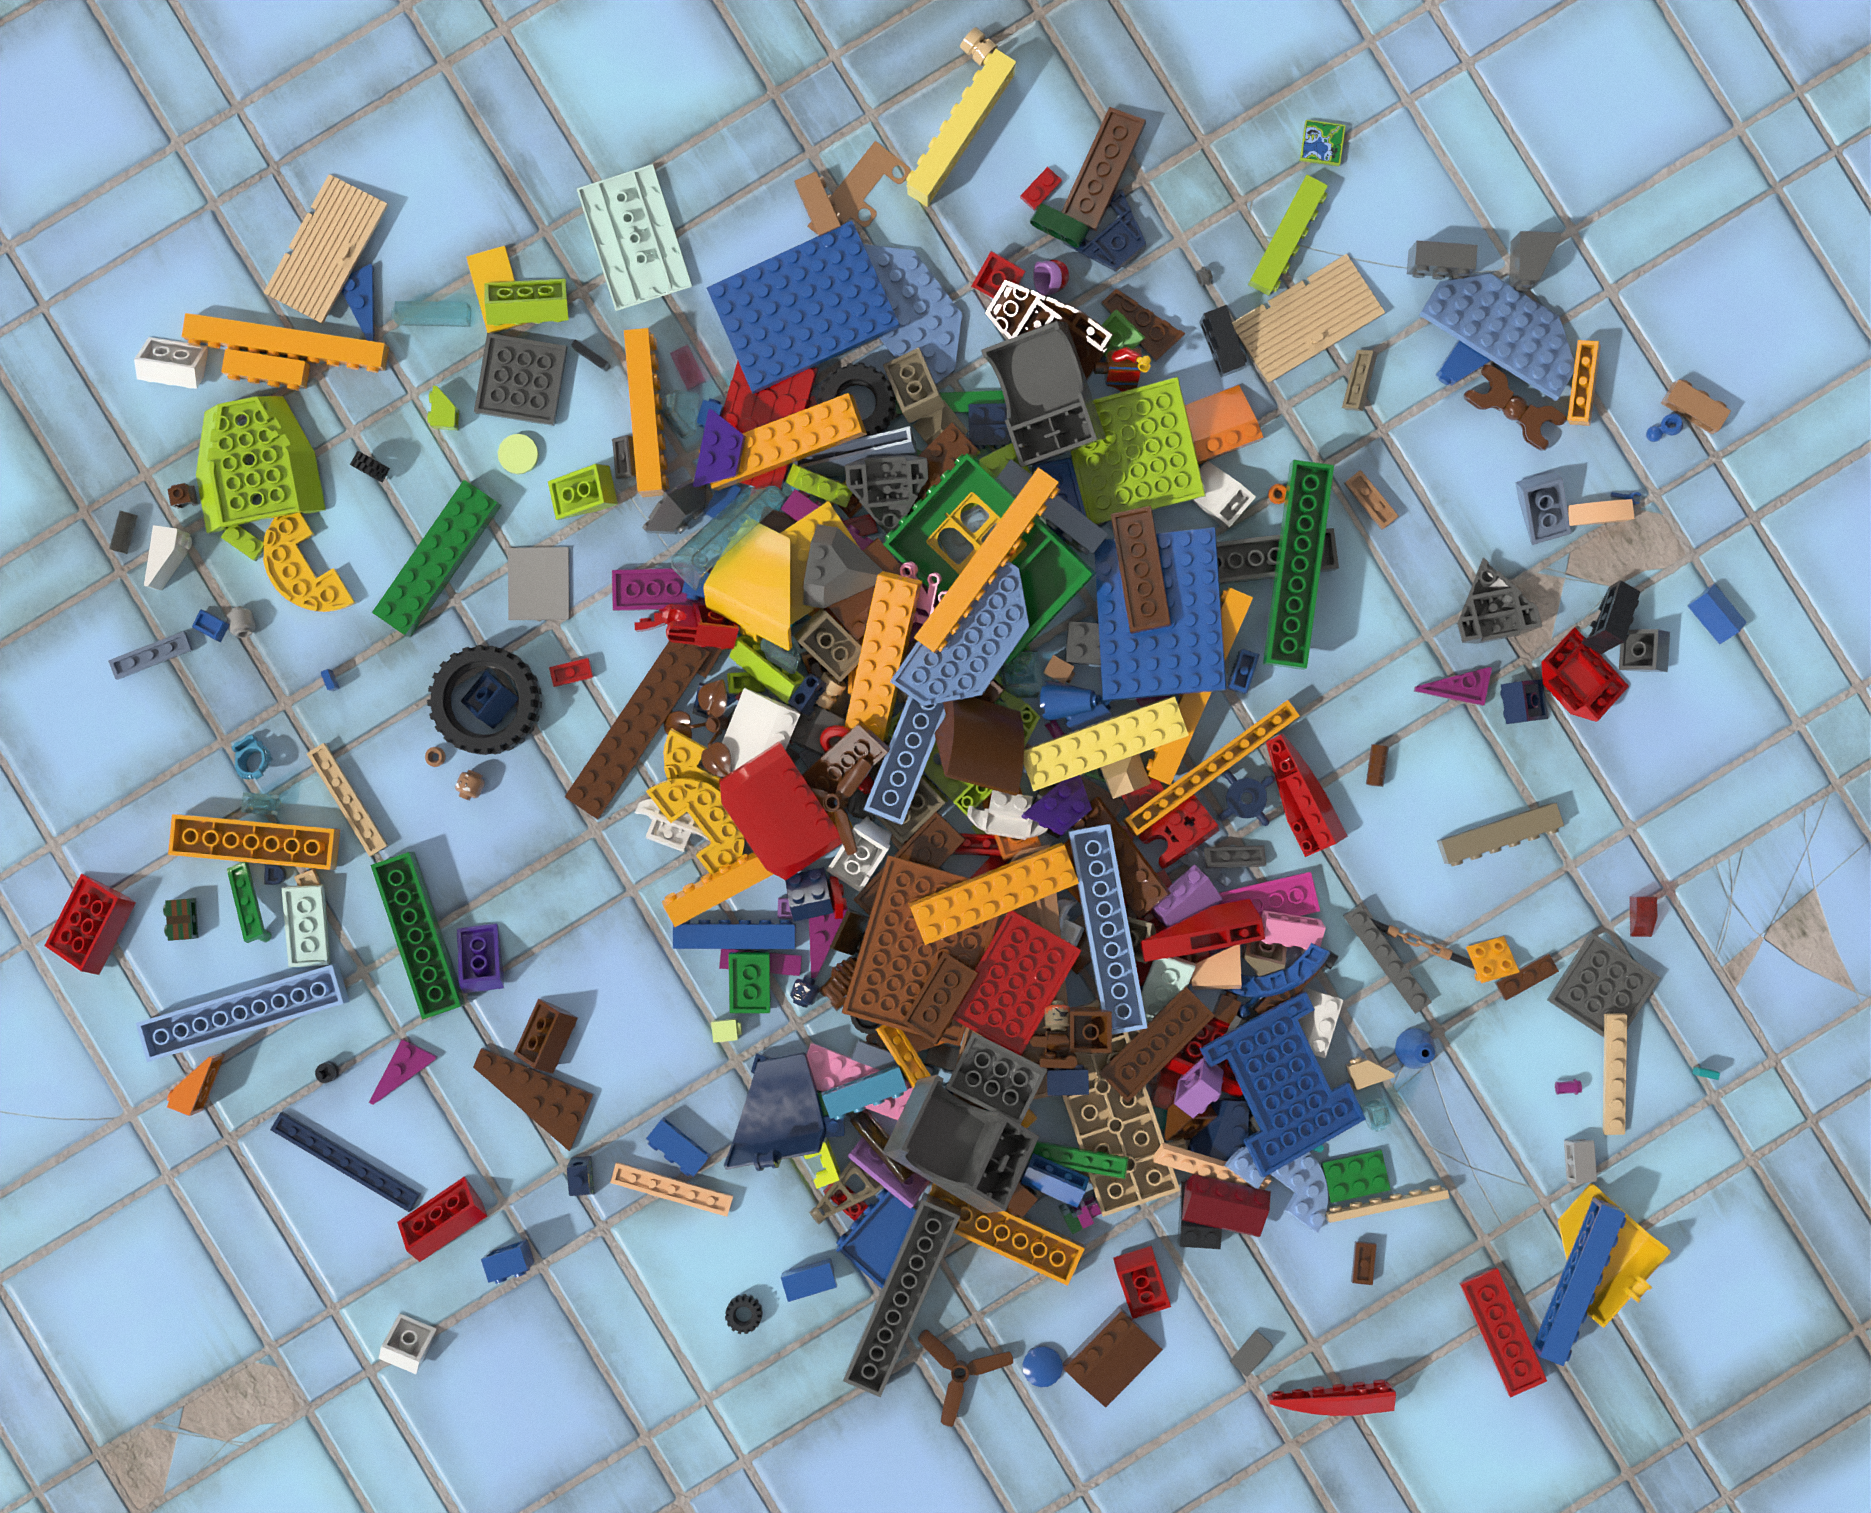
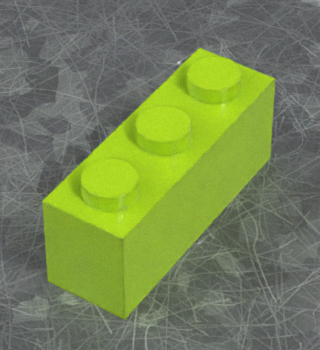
[786,463,853,507]

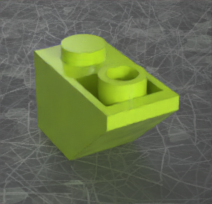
[427,386,460,431]

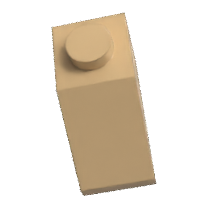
[1345,1057,1395,1090]

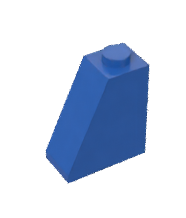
[1435,340,1491,386]

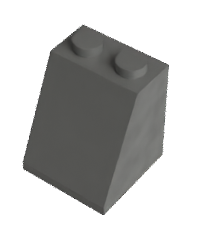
[1509,231,1561,292]

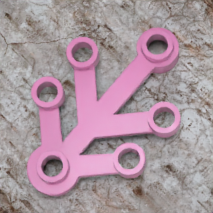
[900,562,948,624]

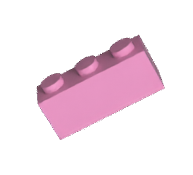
[1261,910,1326,950]

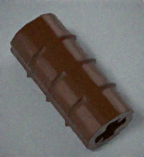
[1366,744,1389,787]

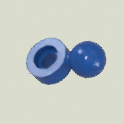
[1646,414,1683,442]

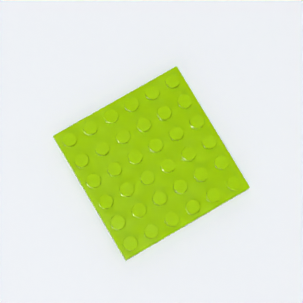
[1071,377,1206,525]

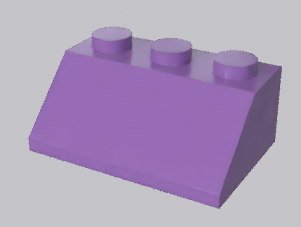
[1150,864,1223,928]

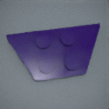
[693,409,746,487]
[1021,775,1092,835]

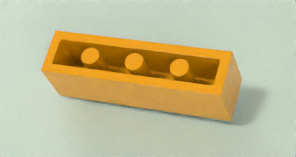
[1567,340,1601,426]
[221,349,310,391]

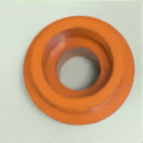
[1268,484,1286,504]

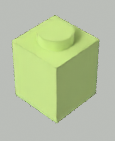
[711,1018,742,1043]

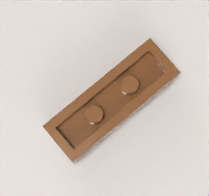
[1344,470,1399,530]

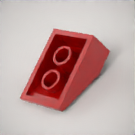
[1113,1246,1171,1319]

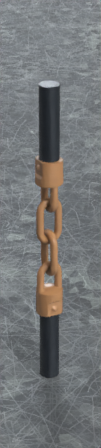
[1370,918,1475,970]

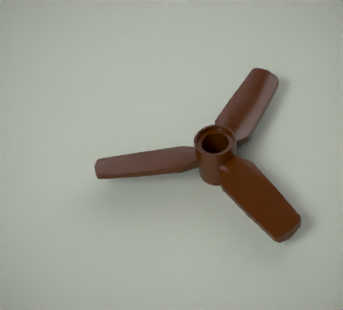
[810,758,873,855]
[918,1329,1013,1427]

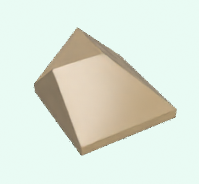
[1100,754,1151,799]

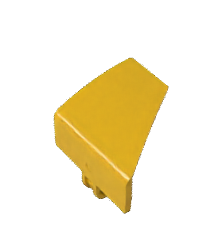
[704,518,792,651]
[1558,1183,1671,1328]

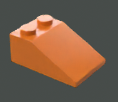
[167,1053,225,1116]

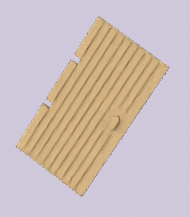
[263,174,388,324]
[1232,254,1385,384]

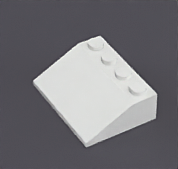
[722,688,801,772]

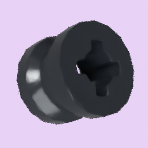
[315,1061,339,1083]

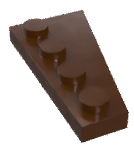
[1101,289,1186,362]

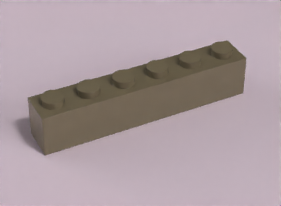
[1437,803,1564,866]

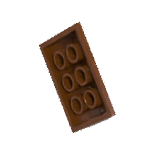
[829,538,908,641]
[1062,1306,1163,1408]

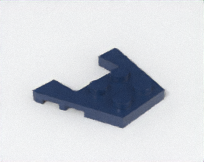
[1062,189,1146,272]

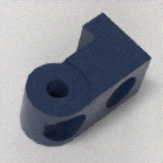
[788,674,827,716]

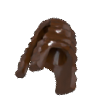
[819,957,858,1011]

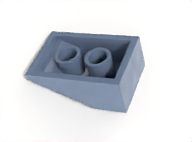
[1515,471,1571,545]

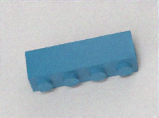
[821,1064,907,1120]

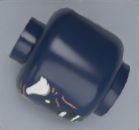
[790,976,820,1008]

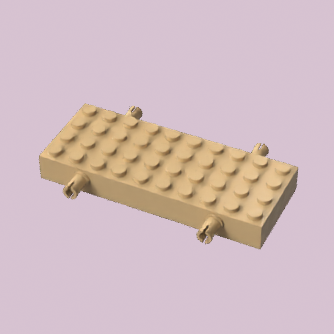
[1062,999,1188,1217]

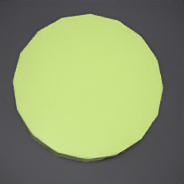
[498,434,539,475]

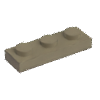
[1342,350,1378,411]

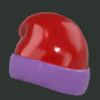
[1033,259,1070,296]

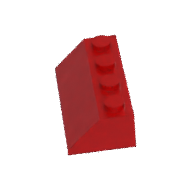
[397,1176,487,1262]

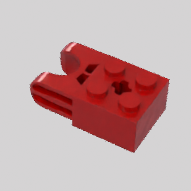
[662,603,739,649]
[1139,794,1219,869]

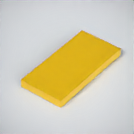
[466,246,527,334]

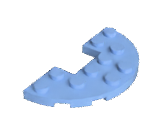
[1224,1146,1328,1233]

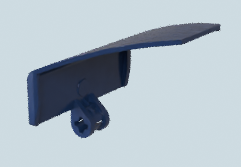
[724,1052,826,1171]

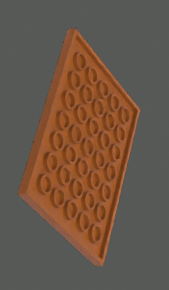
[842,855,999,1046]

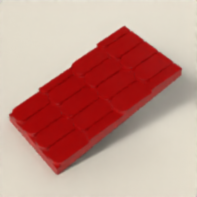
[721,360,819,494]

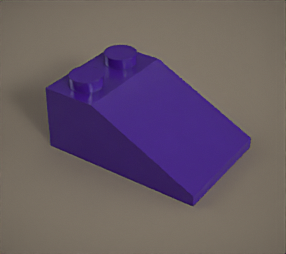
[457,923,504,994]

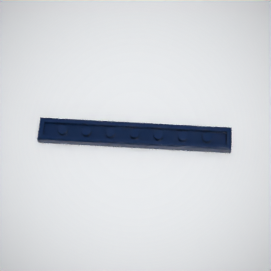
[270,1112,421,1212]

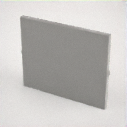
[508,546,569,621]

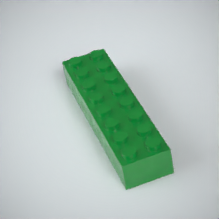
[372,480,502,637]
[370,852,466,1020]

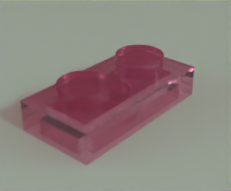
[670,344,706,390]

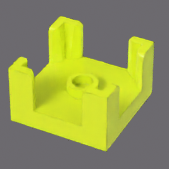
[804,1137,841,1189]

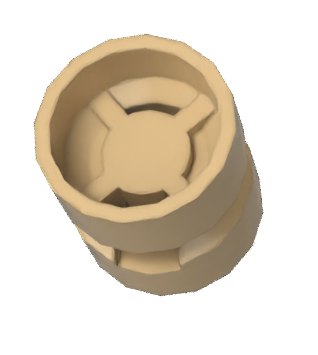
[960,27,998,66]
[816,671,847,710]

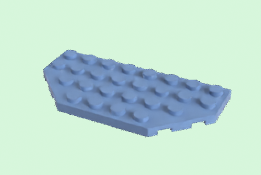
[863,244,962,385]
[1419,274,1575,401]
[890,561,1029,706]

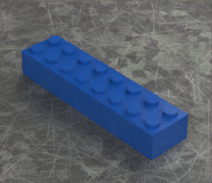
[1532,1197,1626,1366]

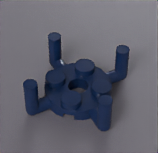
[1216,770,1275,826]

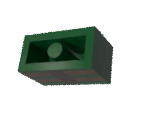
[163,898,198,941]

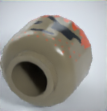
[1045,1001,1071,1032]

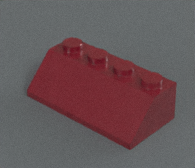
[1182,1174,1271,1237]

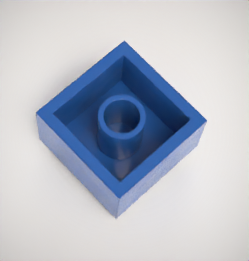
[481,1239,534,1284]

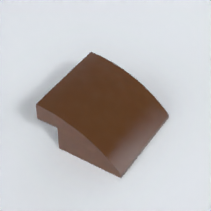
[934,697,1024,796]

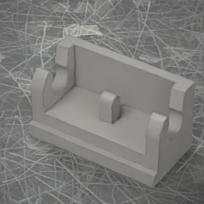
[1564,1139,1597,1184]

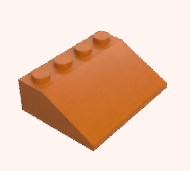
[1185,385,1263,464]

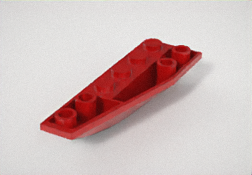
[1266,733,1348,857]
[1141,898,1265,962]
[1267,1379,1396,1416]

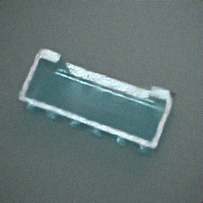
[671,486,787,591]

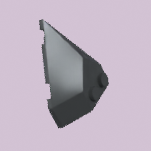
[845,454,928,534]
[642,479,707,534]
[803,524,883,609]
[1457,557,1542,644]

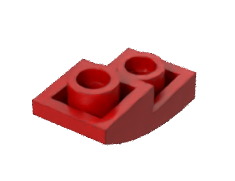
[634,609,666,632]
[823,1182,868,1221]

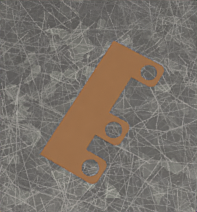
[807,141,911,233]

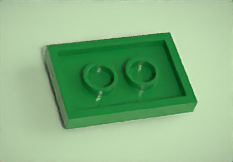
[729,952,771,1013]
[1321,1149,1391,1203]

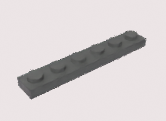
[1343,904,1432,1014]

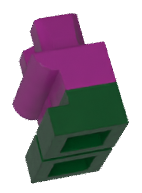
[1059,1196,1102,1235]

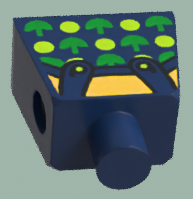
[567,1156,595,1196]

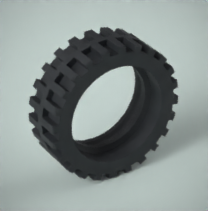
[427,645,542,755]

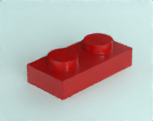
[1020,166,1062,211]
[549,658,594,687]
[829,876,847,919]

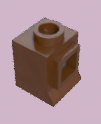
[167,483,198,509]

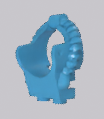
[231,734,273,780]

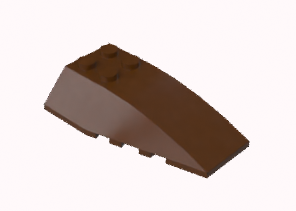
[985,279,1113,380]

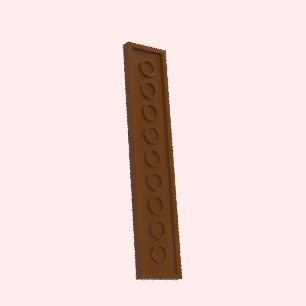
[565,641,711,820]

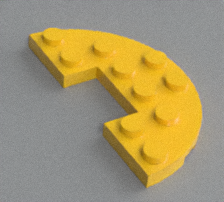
[263,512,356,612]
[663,728,722,790]
[646,778,744,874]

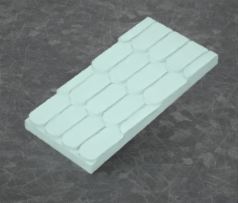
[577,164,692,311]

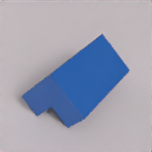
[1688,583,1747,644]
[781,1258,837,1302]

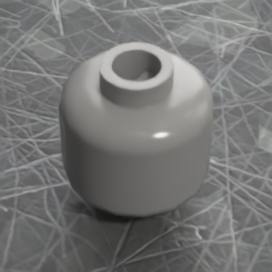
[226,606,256,638]

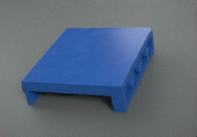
[836,1188,916,1289]

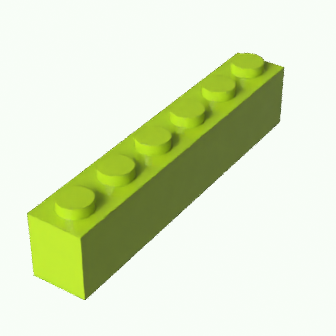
[1248,174,1328,296]

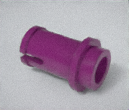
[1044,720,1067,739]
[1555,1079,1582,1095]

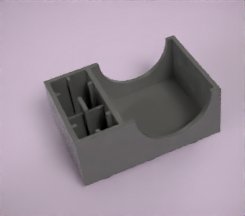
[981,321,1106,467]
[882,1075,1039,1213]

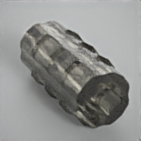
[109,511,138,554]

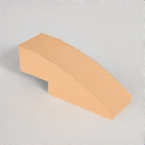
[1568,499,1634,526]

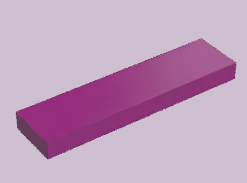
[719,949,802,976]

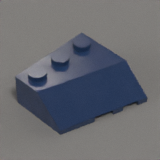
[1188,1098,1249,1162]

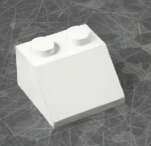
[379,1313,436,1374]

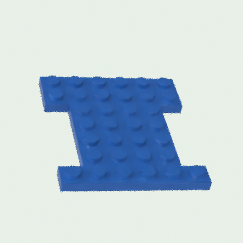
[1200,991,1366,1178]

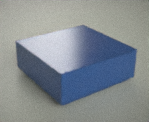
[321,669,340,691]

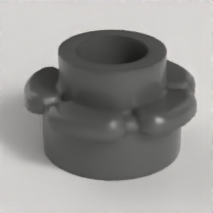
[1196,266,1213,286]

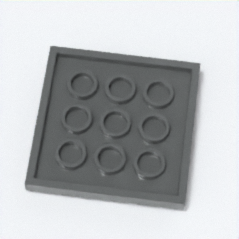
[474,333,568,426]
[1547,933,1660,1038]

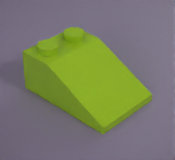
[548,464,618,520]

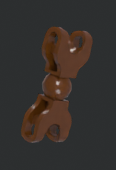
[1463,365,1567,451]

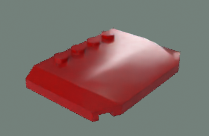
[719,741,842,880]

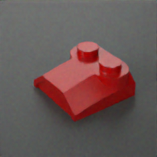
[971,251,1026,299]

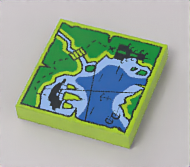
[1299,120,1346,167]

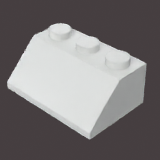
[134,337,208,389]
[1298,987,1343,1058]

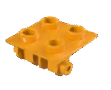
[1466,936,1520,983]

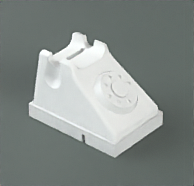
[826,816,892,892]

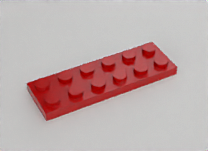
[1459,1267,1547,1398]

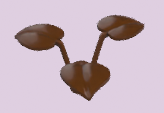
[664,679,732,777]

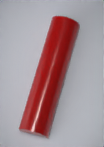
[953,833,1001,856]

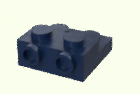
[968,403,1010,449]

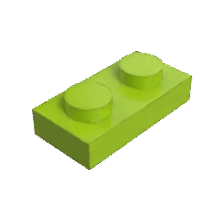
[221,525,264,561]

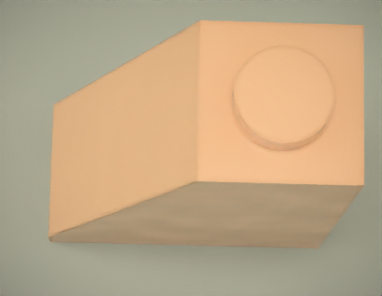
[1189,945,1241,990]

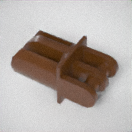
[1030,1030,1069,1053]

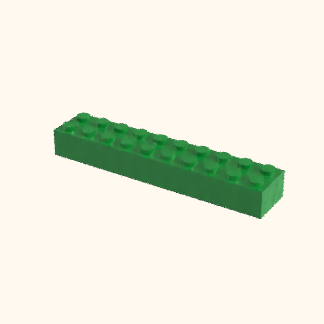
[1263,460,1334,670]

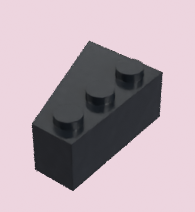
[1199,305,1247,378]
[1581,580,1640,654]

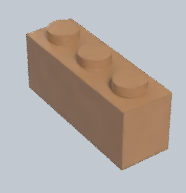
[794,171,843,237]
[1661,379,1731,434]

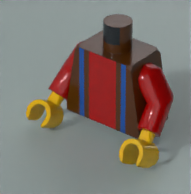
[1094,347,1151,392]

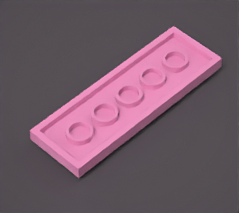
[806,1043,913,1120]

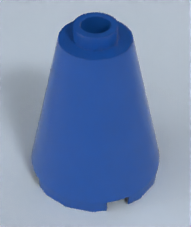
[1040,681,1099,721]
[1395,1028,1436,1069]

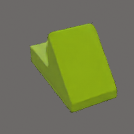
[727,672,765,695]

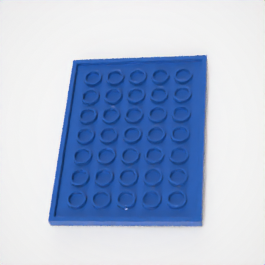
[706,221,900,394]
[1094,527,1227,701]

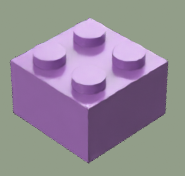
[1174,1057,1224,1118]

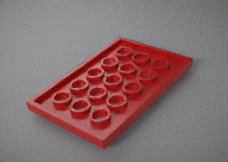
[953,910,1082,1056]

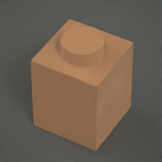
[1043,655,1075,684]

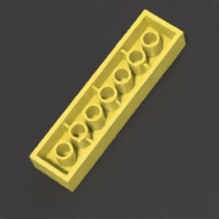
[906,49,1016,207]
[1023,695,1189,791]

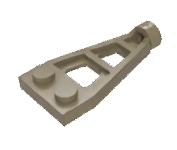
[809,1161,884,1225]

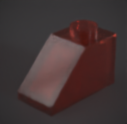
[1629,896,1658,937]
[1150,1067,1181,1110]

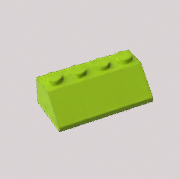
[484,279,569,326]

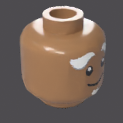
[455,769,485,801]

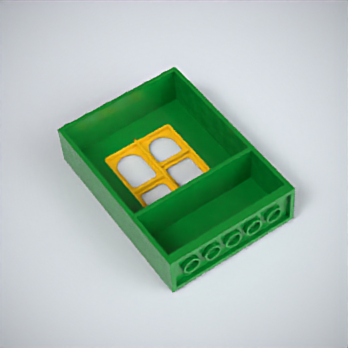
[883,453,1096,664]

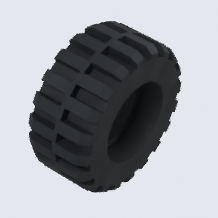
[818,362,895,439]

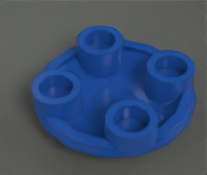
[1022,1346,1063,1387]

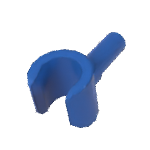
[1610,492,1642,505]
[1237,998,1259,1018]

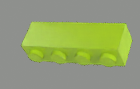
[729,635,805,704]

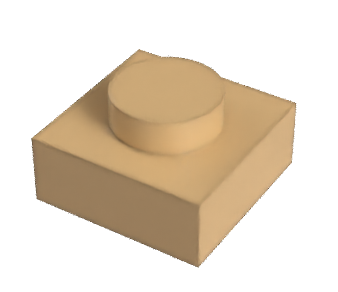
[294,868,321,886]

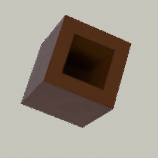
[1212,992,1242,1024]

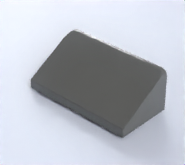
[612,435,636,479]
[925,1045,960,1071]
[1230,1330,1273,1377]

